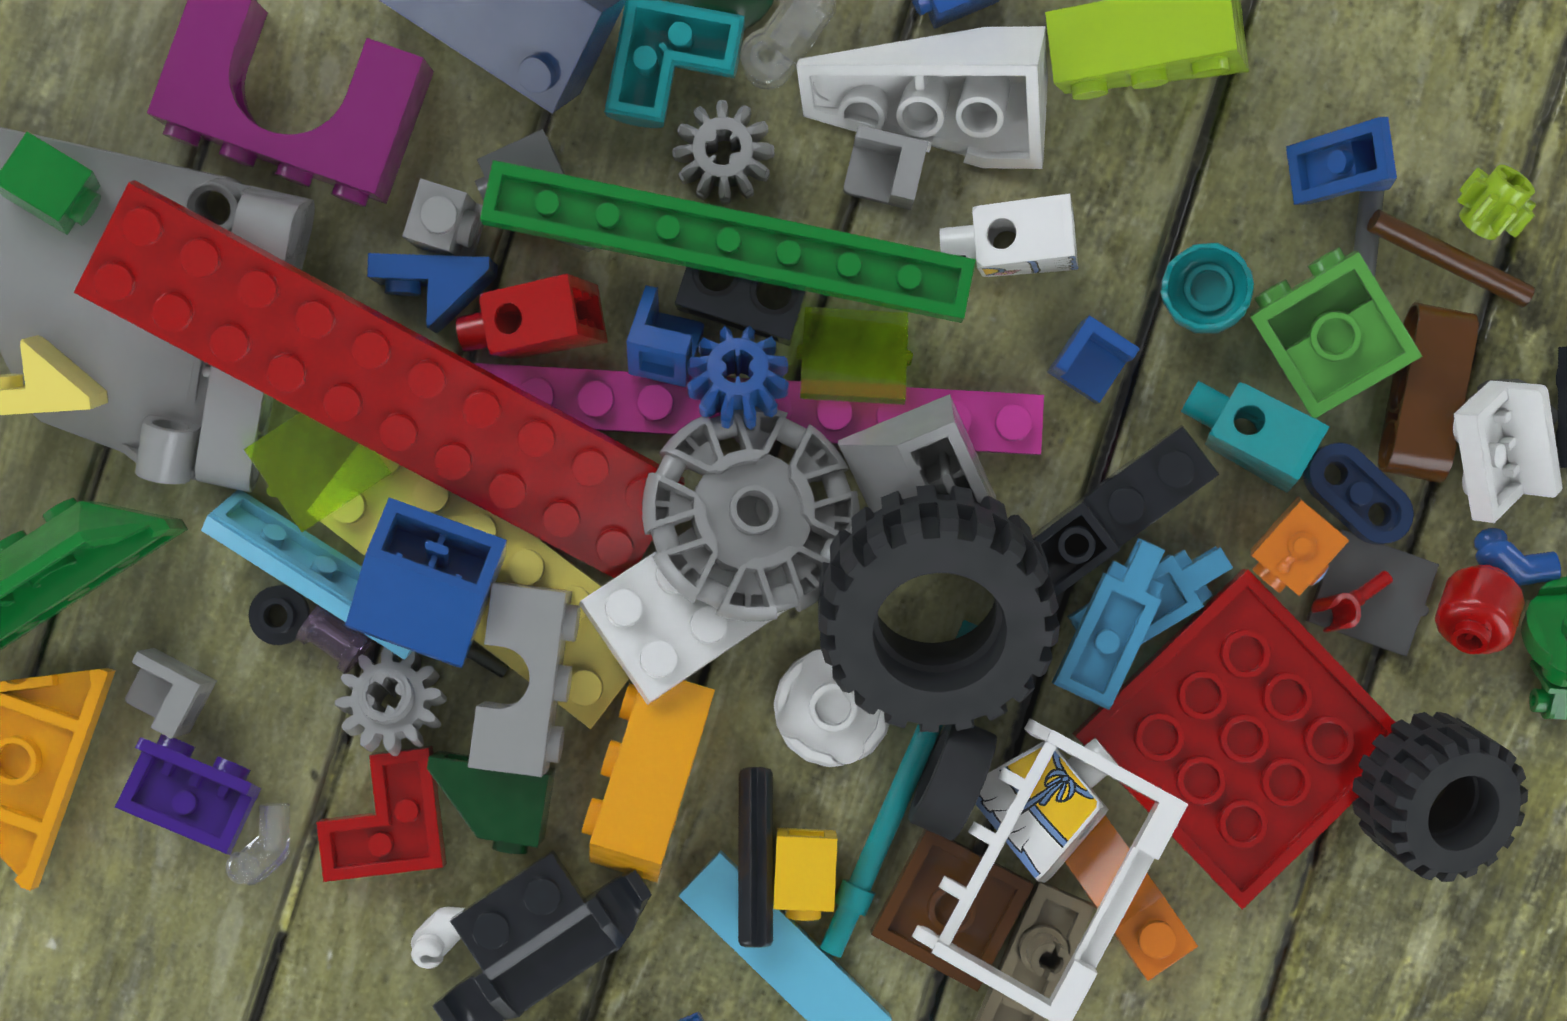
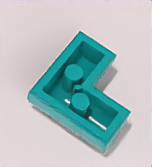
[604,0,745,128]

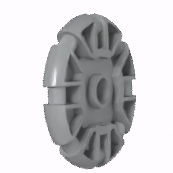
[642,407,860,621]

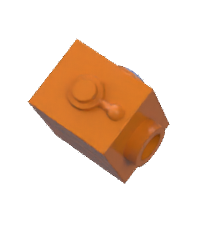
[1250,496,1350,596]

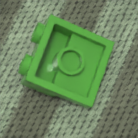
[1249,247,1423,418]

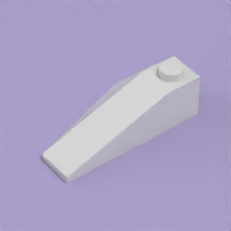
[796,26,1048,169]

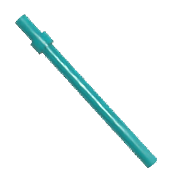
[820,620,978,958]

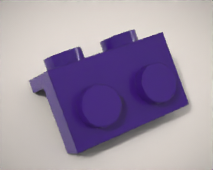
[115,734,261,855]

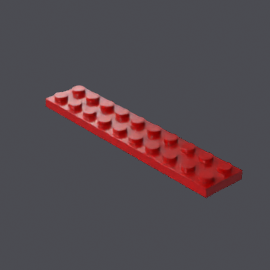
[73,180,685,578]

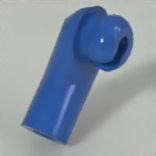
[1474,528,1561,586]

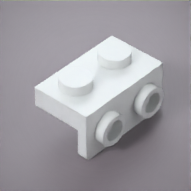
[1453,380,1563,523]

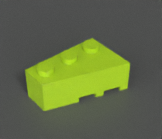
[1045,0,1249,100]

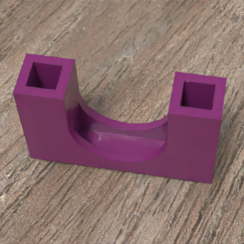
[147,0,434,207]

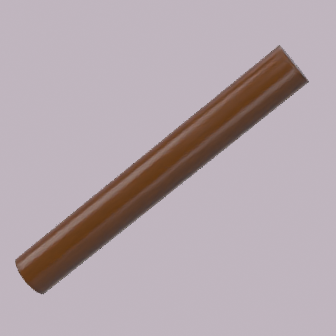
[1367,209,1535,308]

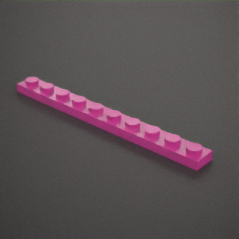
[474,363,1044,455]

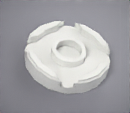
[774,649,889,767]

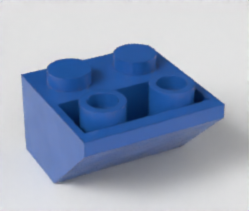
[345,497,507,669]

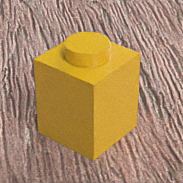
[773,828,838,921]

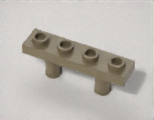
[975,880,1095,1021]

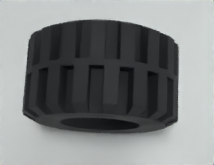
[1352,712,1528,882]

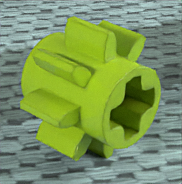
[1457,165,1536,240]

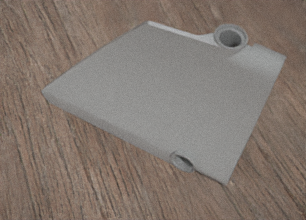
[0,127,315,492]

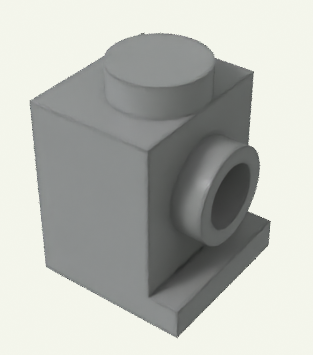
[402,178,484,257]

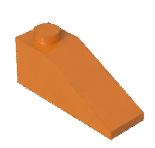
[1064,815,1198,981]

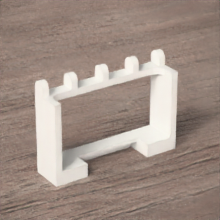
[912,719,1188,1021]

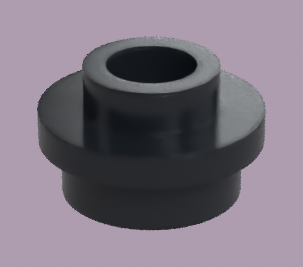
[249,585,310,645]

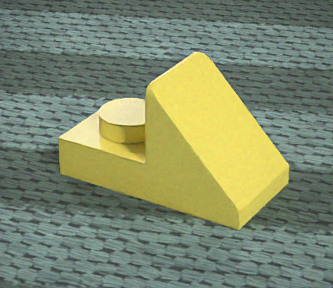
[0,335,108,415]

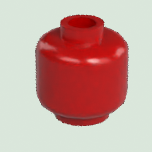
[1435,565,1525,655]

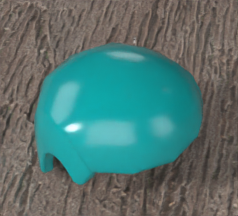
[1161,243,1254,334]

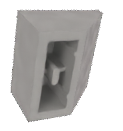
[838,394,996,513]

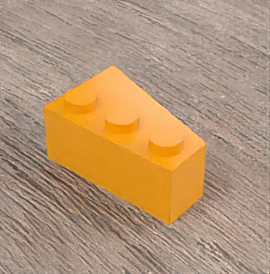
[581,680,715,882]

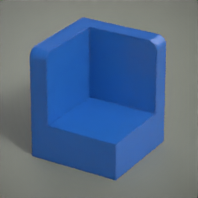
[626,285,704,387]
[1047,315,1140,404]

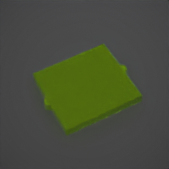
[796,307,913,405]
[243,413,391,532]

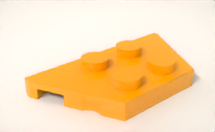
[0,668,116,891]

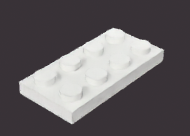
[579,496,826,705]

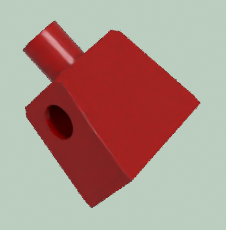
[456,273,608,359]

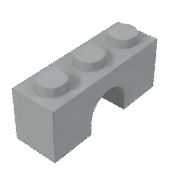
[468,582,580,777]

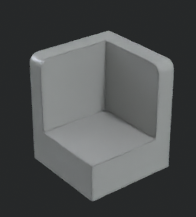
[843,125,928,210]
[125,648,217,739]

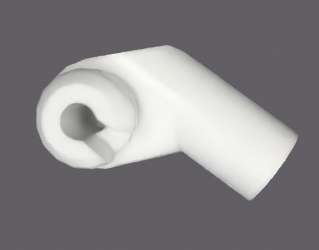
[411,907,465,969]

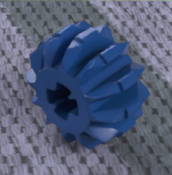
[687,325,789,430]

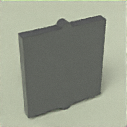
[1306,529,1439,657]

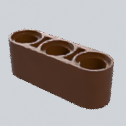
[1378,302,1479,483]

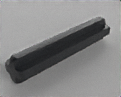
[738,767,773,948]

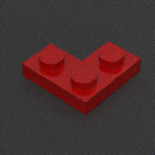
[316,746,447,882]

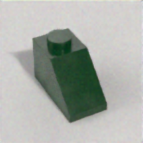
[427,750,556,854]

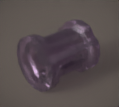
[296,605,374,674]

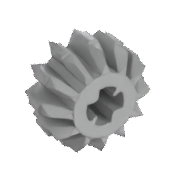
[673,100,775,205]

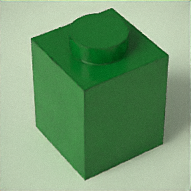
[0,132,101,235]

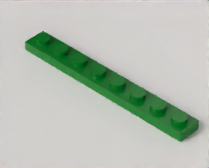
[480,160,976,323]

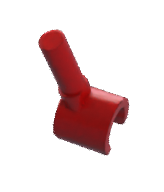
[1311,571,1393,633]

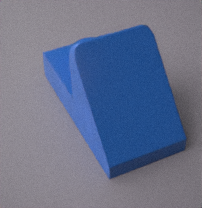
[1286,117,1397,205]
[367,253,498,333]

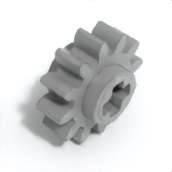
[335,647,447,756]

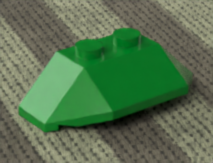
[0,498,188,651]

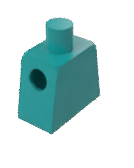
[1181,381,1330,493]

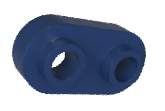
[1303,443,1414,544]

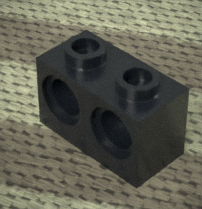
[675,267,807,346]

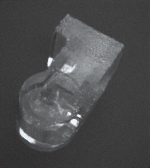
[741,0,836,90]

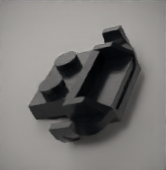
[432,850,652,1021]

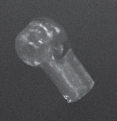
[225,803,290,885]

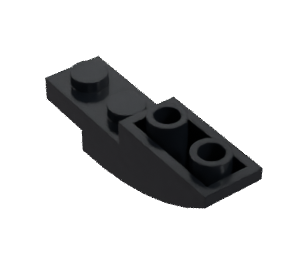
[1032,425,1219,597]

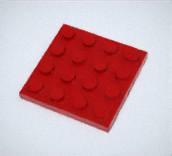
[1072,569,1396,910]

